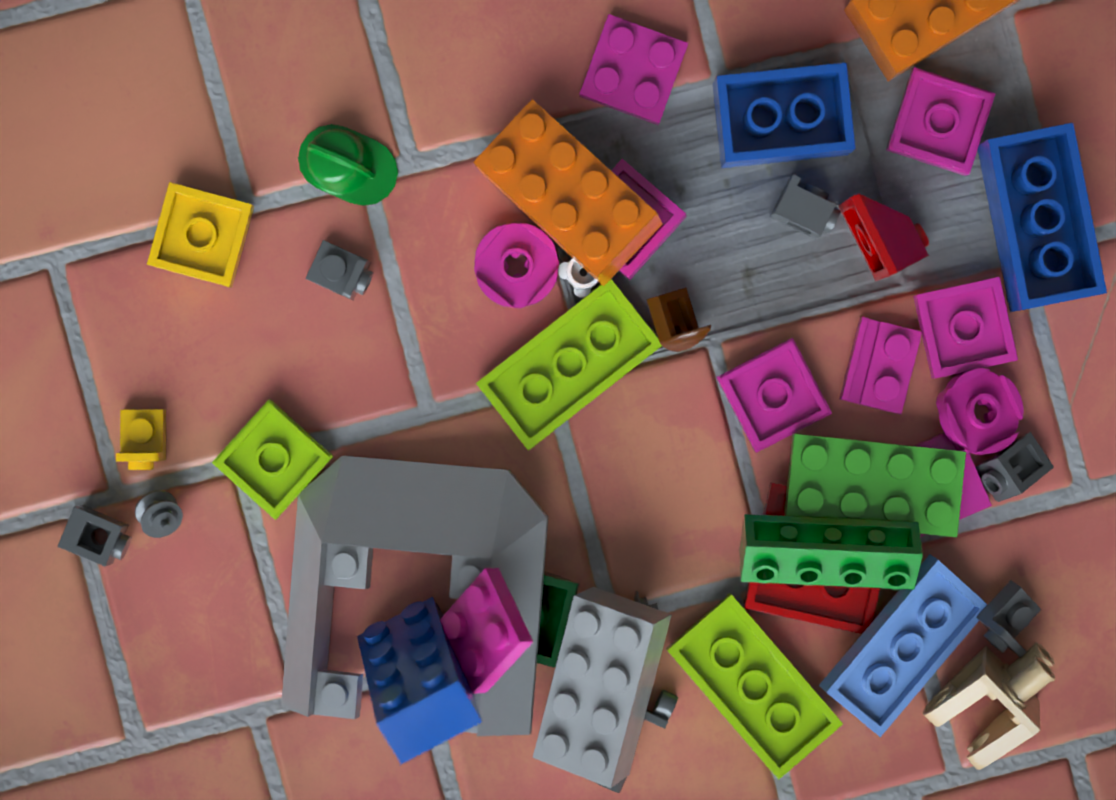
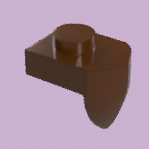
[646,287,711,352]

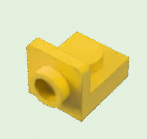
[116,409,166,470]

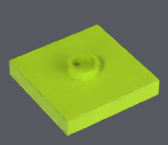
[212,399,334,520]

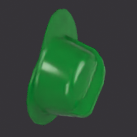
[298,124,398,206]

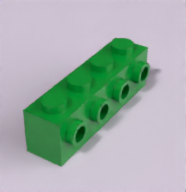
[739,514,923,590]

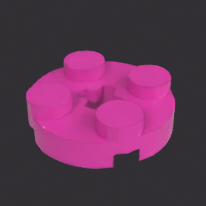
[474,223,559,309]
[936,368,1024,455]

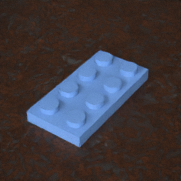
[819,554,988,737]

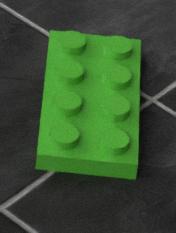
[784,434,966,537]

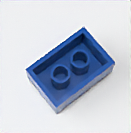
[712,62,856,168]

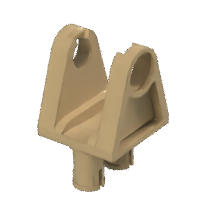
[922,642,1055,770]

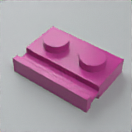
[839,317,922,415]

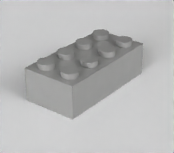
[533,587,672,788]

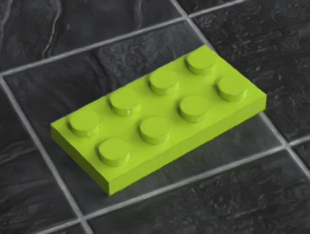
[476,279,662,451]
[666,593,843,780]

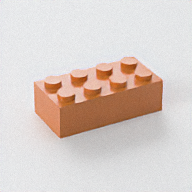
[844,0,1020,82]
[473,99,662,287]

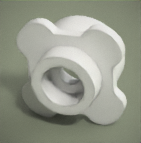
[558,259,598,298]

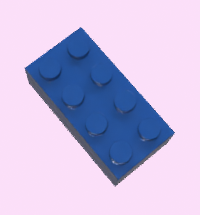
[978,123,1107,312]
[357,597,482,764]

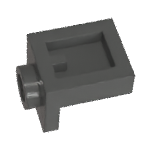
[305,240,374,301]
[975,432,1054,502]
[976,580,1041,658]

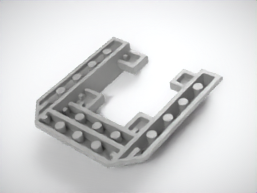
[281,456,549,736]

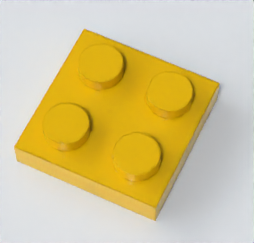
[147,182,254,288]

